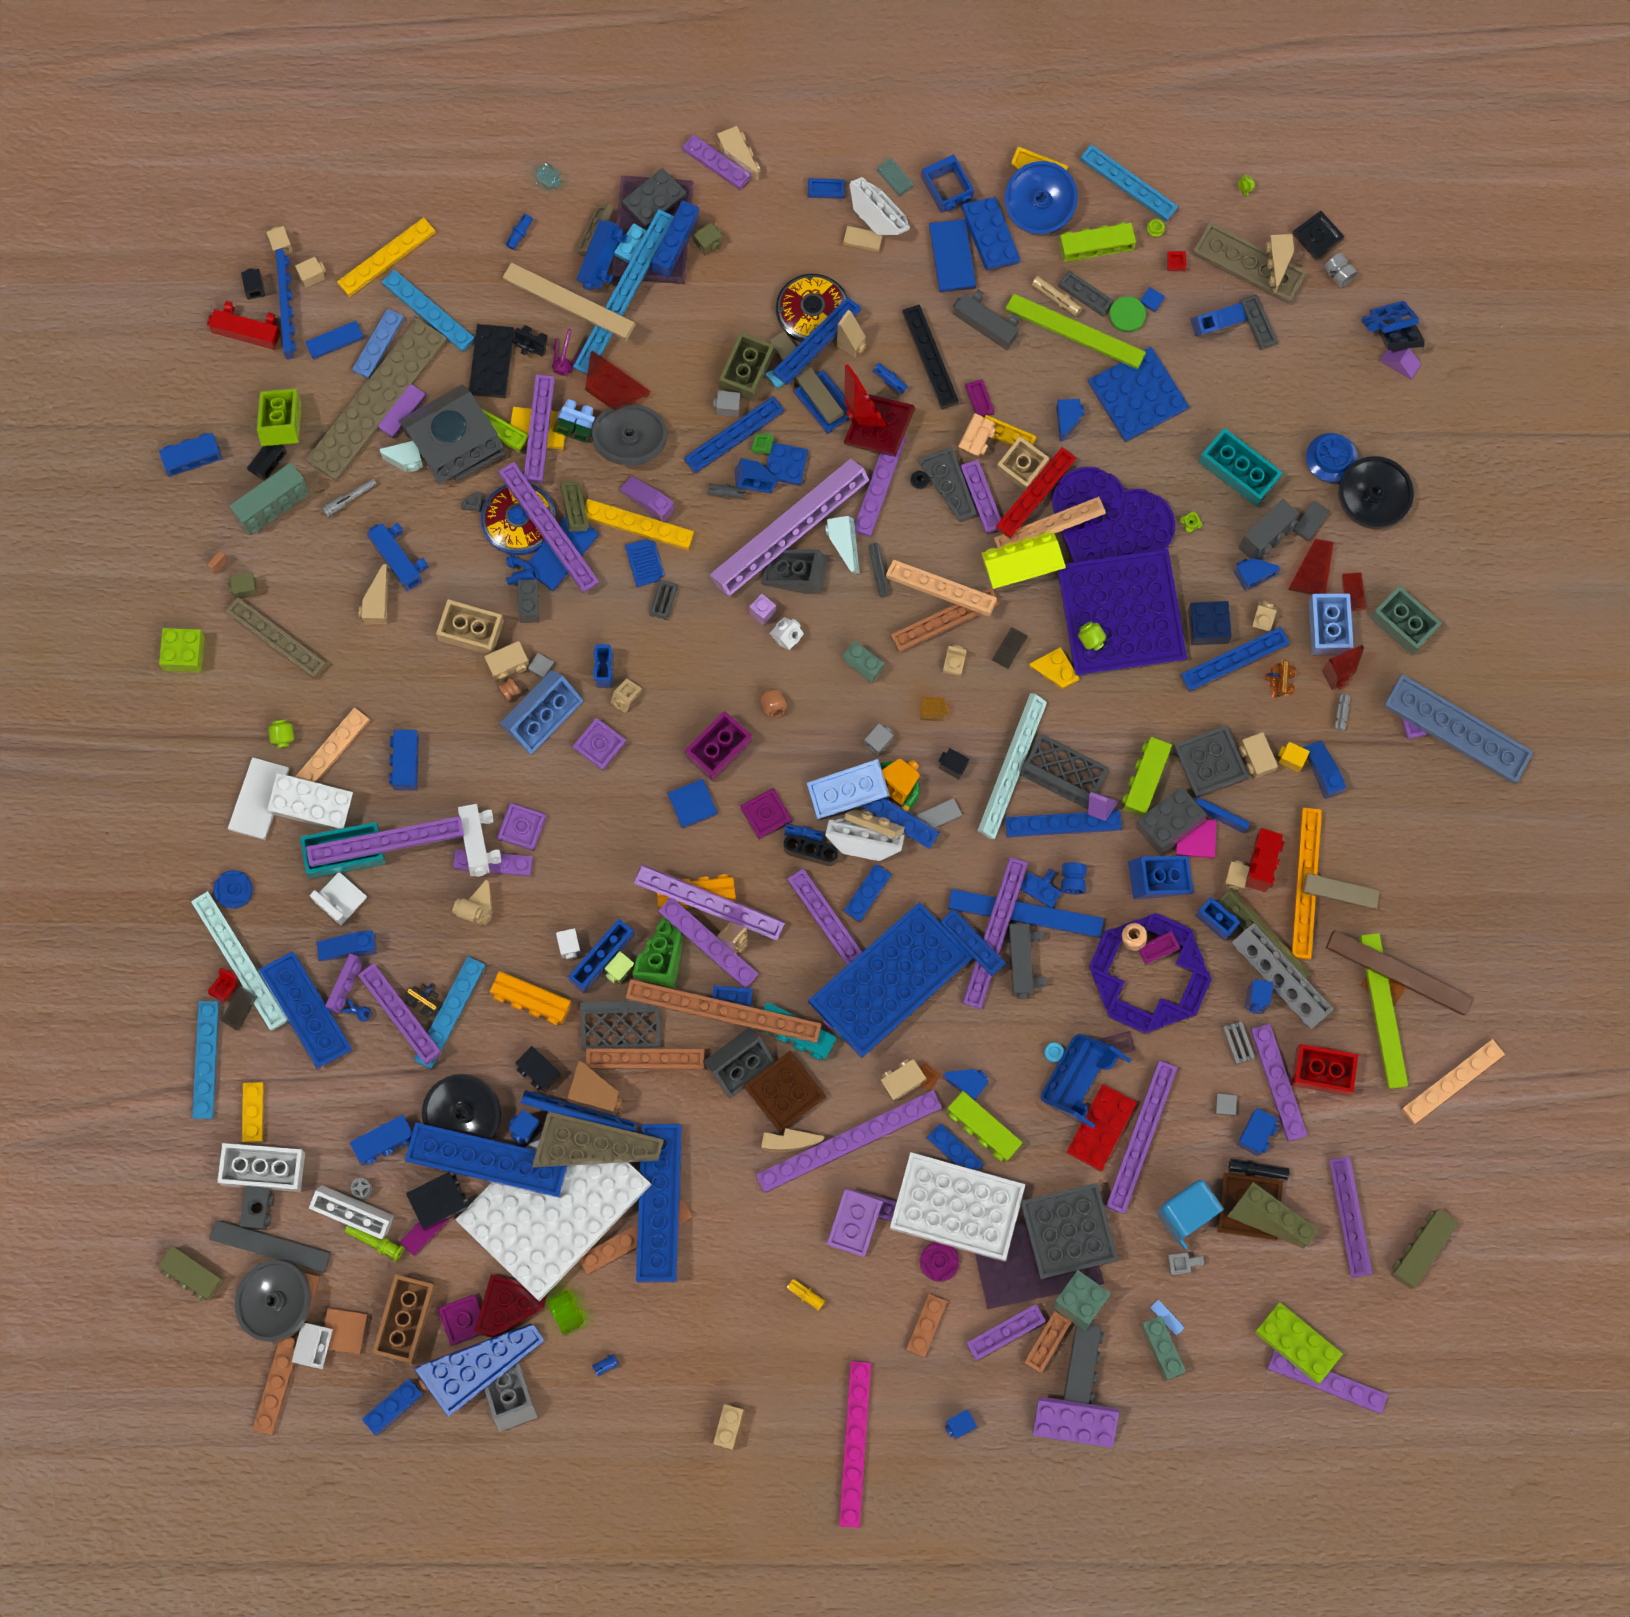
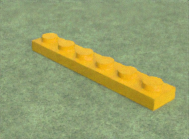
[337,217,435,297]
[585,499,694,550]

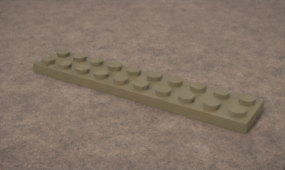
[306,318,448,482]

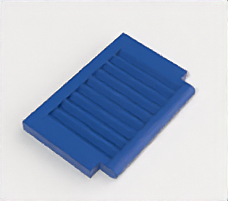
[625,539,665,587]

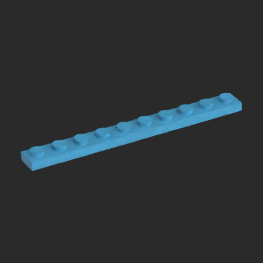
[573,209,674,377]

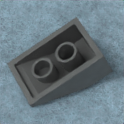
[761,550,828,594]

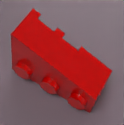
[1245,828,1285,892]

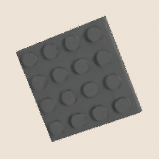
[1021,1183,1118,1280]

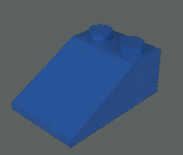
[1128,856,1194,899]

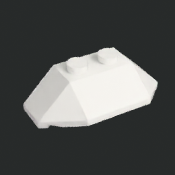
[850,177,910,235]
[825,818,905,861]

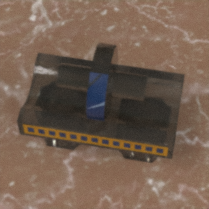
[405,983,443,1018]

